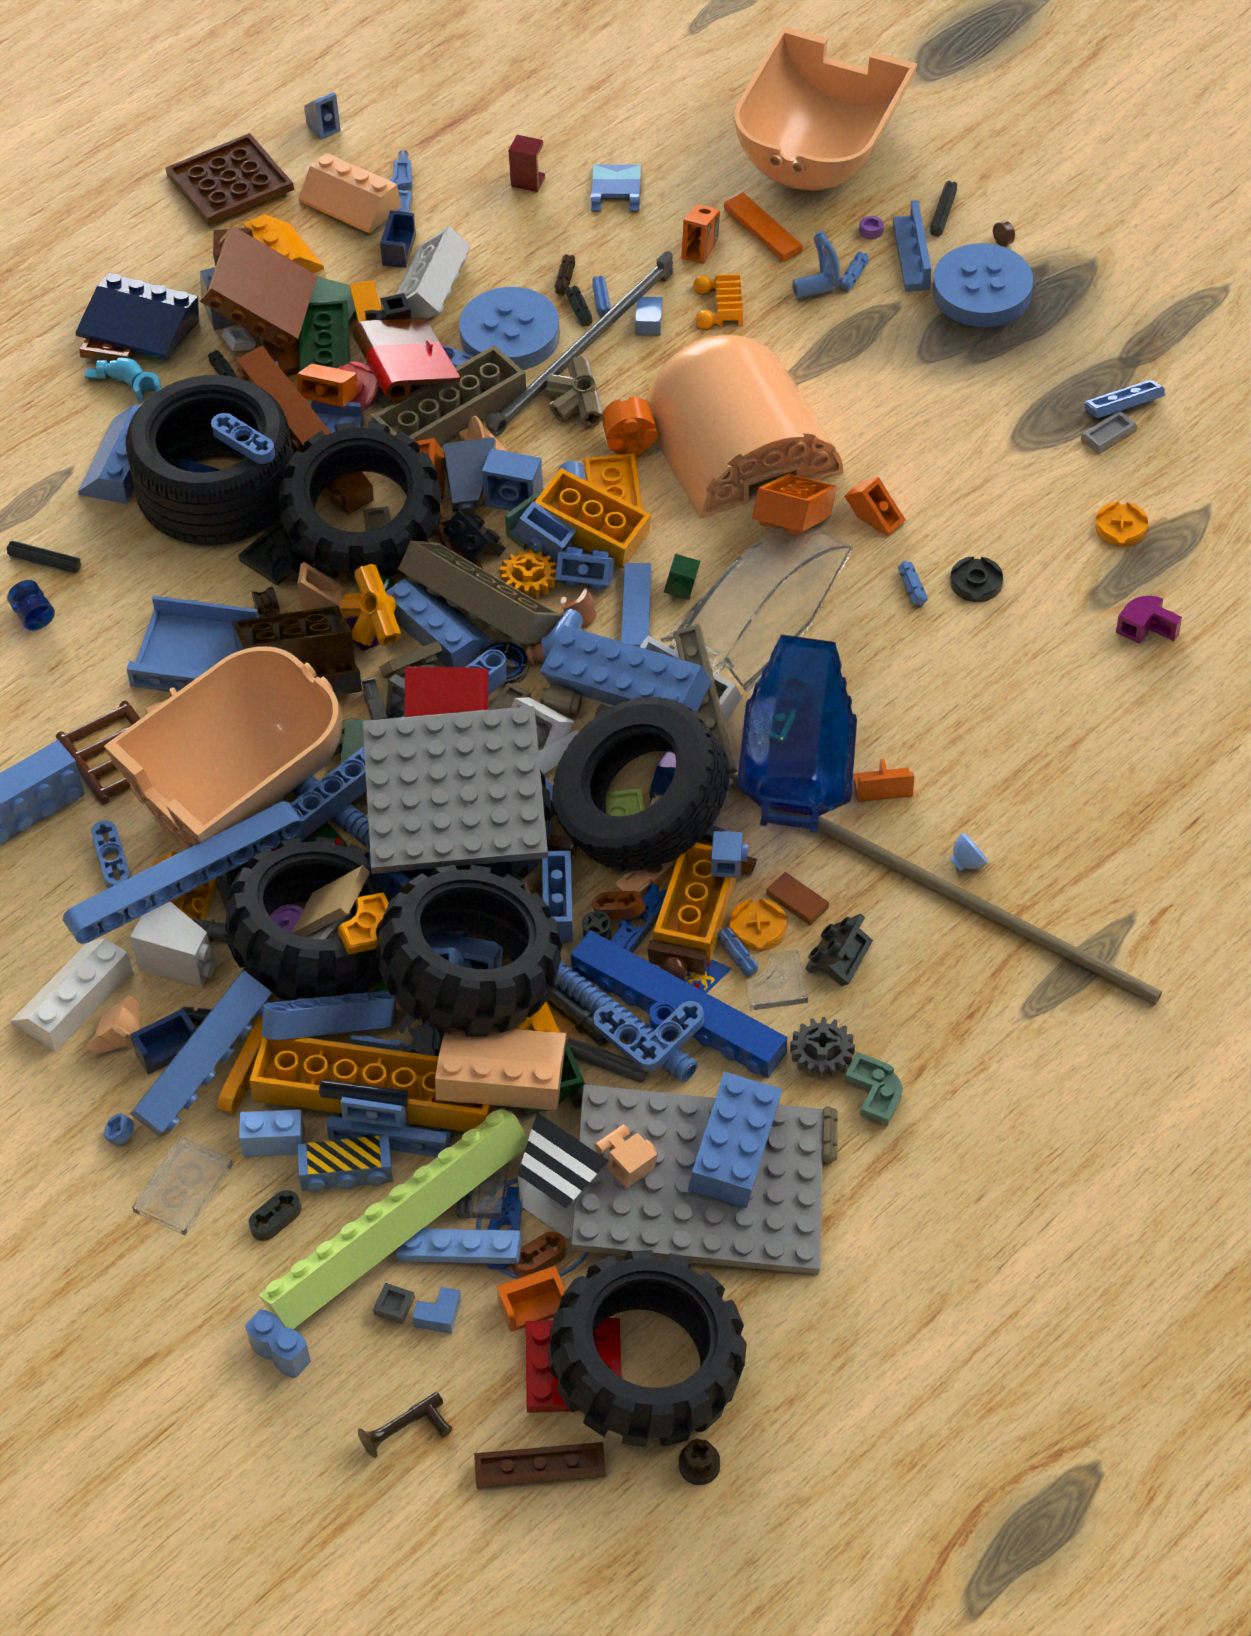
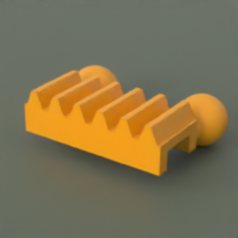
[693,274,743,329]

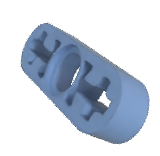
[211,413,275,464]
[91,821,131,888]

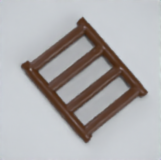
[56,700,140,804]

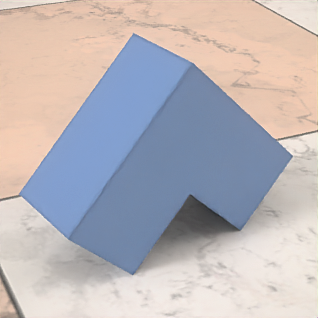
[412,1287,461,1334]

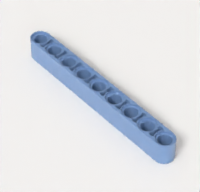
[63,802,305,944]

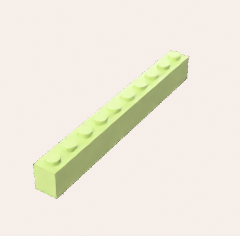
[259,1108,529,1329]

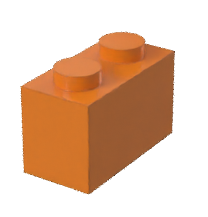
[297,364,357,407]

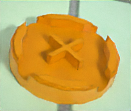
[1095,501,1148,547]
[729,899,787,951]

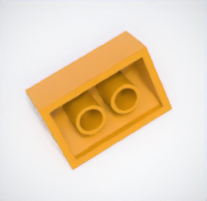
[244,214,324,273]

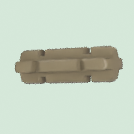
[822,1106,838,1164]

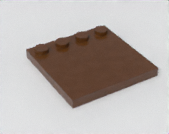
[165,133,294,225]

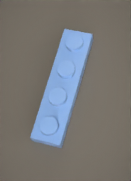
[396,1229,523,1264]

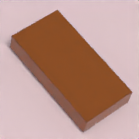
[766,872,829,925]

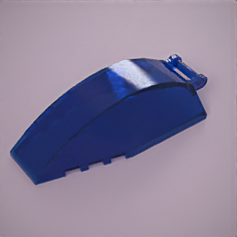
[737,634,857,834]

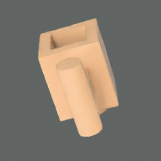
[594,1124,658,1189]

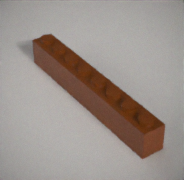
[235,346,374,515]

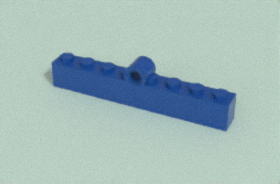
[570,930,787,1078]

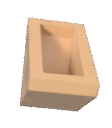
[297,562,345,609]

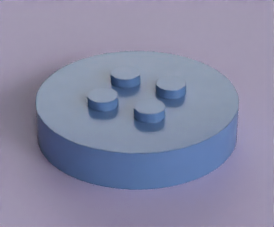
[933,243,1033,327]
[459,287,560,370]

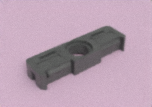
[361,677,388,720]

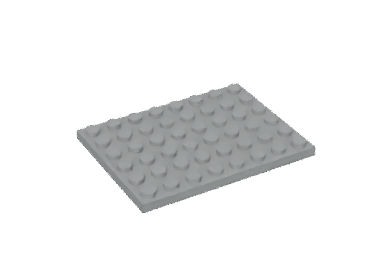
[571,1084,823,1275]

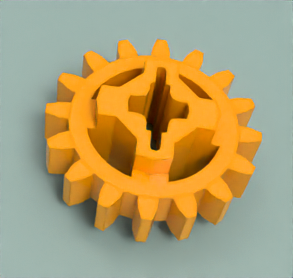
[500,549,557,599]

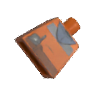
[681,205,720,264]

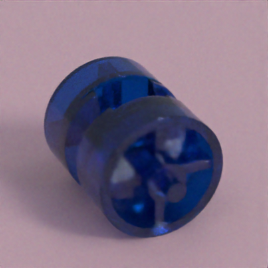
[7,580,55,631]

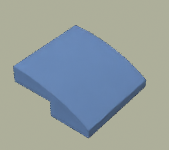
[341,1097,409,1128]

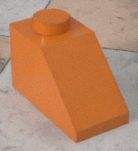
[844,477,906,535]

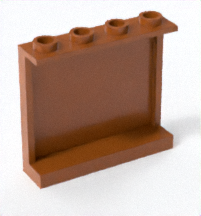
[200,225,317,352]

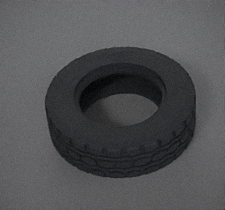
[552,697,729,871]

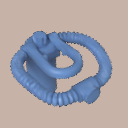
[792,231,840,299]

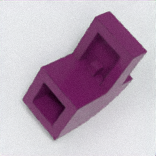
[1116,596,1182,644]

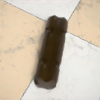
[554,254,576,295]

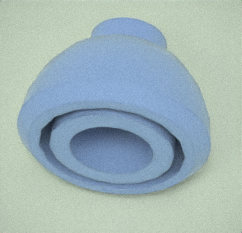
[950,833,988,872]

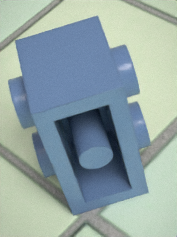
[555,547,615,589]

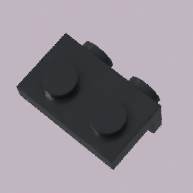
[443,511,506,562]

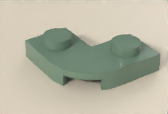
[845,1052,903,1126]

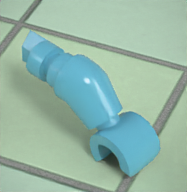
[85,358,162,403]

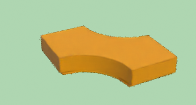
[338,892,389,954]

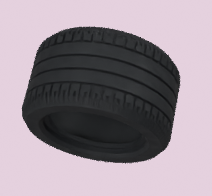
[126,375,293,545]

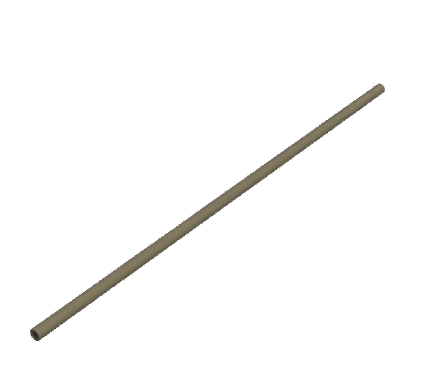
[595,704,1162,1004]

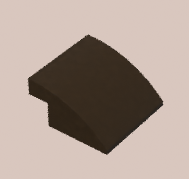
[232,606,362,695]

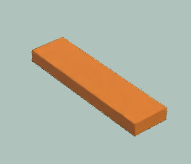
[724,192,803,262]

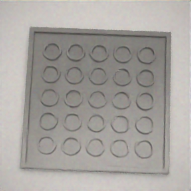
[363,706,548,874]

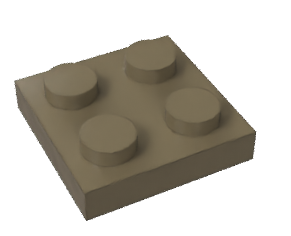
[379,641,442,677]

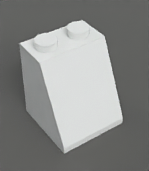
[130,902,215,988]

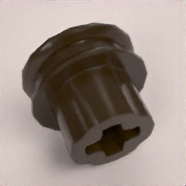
[679,1439,720,1485]

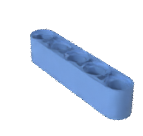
[262,991,396,1040]

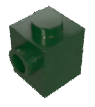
[664,554,701,600]

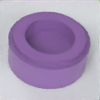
[859,216,884,239]

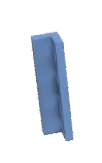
[893,200,931,292]

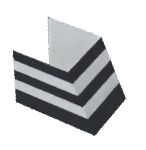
[518,1112,609,1239]

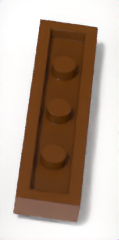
[474,1442,606,1489]

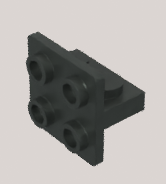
[805,913,873,986]

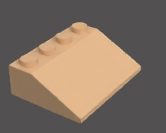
[435,1028,566,1111]

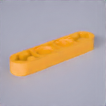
[218,1014,263,1114]

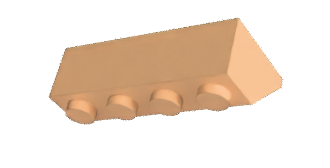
[299,153,402,234]

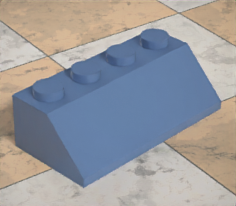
[78,405,140,504]
[386,579,495,667]

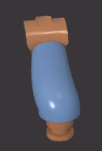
[526,588,597,666]

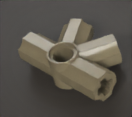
[546,356,603,427]

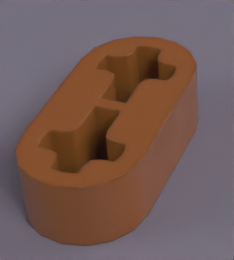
[591,891,646,920]
[513,1232,566,1278]

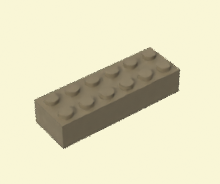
[372,345,526,446]
[398,541,562,646]

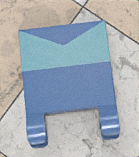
[591,164,641,211]

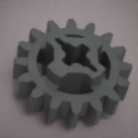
[790,1017,855,1079]

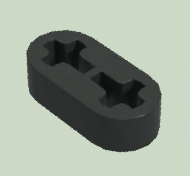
[249,1190,301,1241]

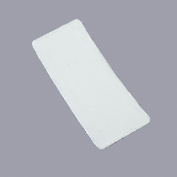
[539,730,579,774]

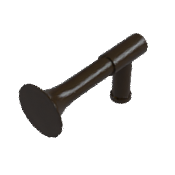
[358,1392,453,1458]

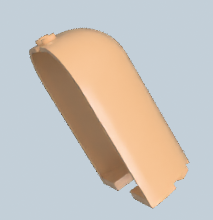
[735,26,917,191]
[646,335,843,518]
[104,646,342,850]

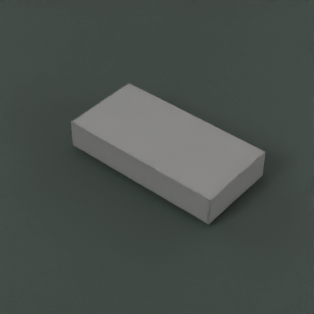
[1081,411,1137,455]

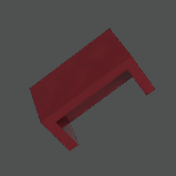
[508,135,545,192]

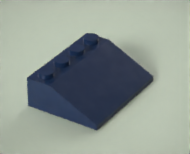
[76,273,199,359]

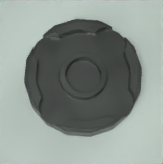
[950,556,1003,602]

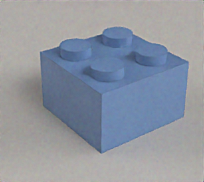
[482,448,543,511]

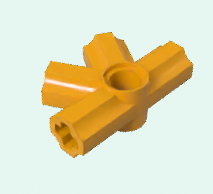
[340,564,401,646]

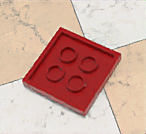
[525,1318,622,1413]

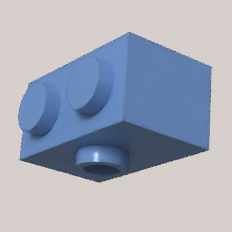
[512,501,577,563]

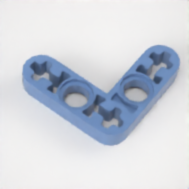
[593,1001,705,1072]

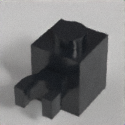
[365,293,411,321]

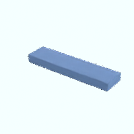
[621,563,651,647]

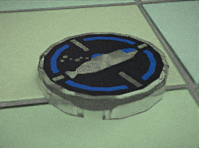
[476,641,530,688]

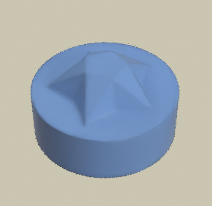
[104,1113,134,1145]

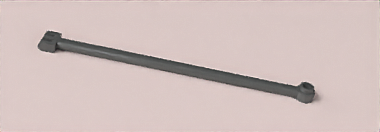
[485,251,673,435]

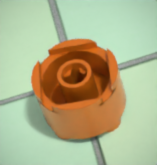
[602,396,658,458]

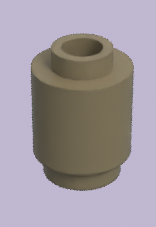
[540,684,582,717]

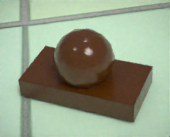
[647,940,707,980]

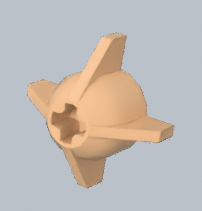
[85,994,140,1055]

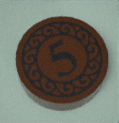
[993,220,1015,247]

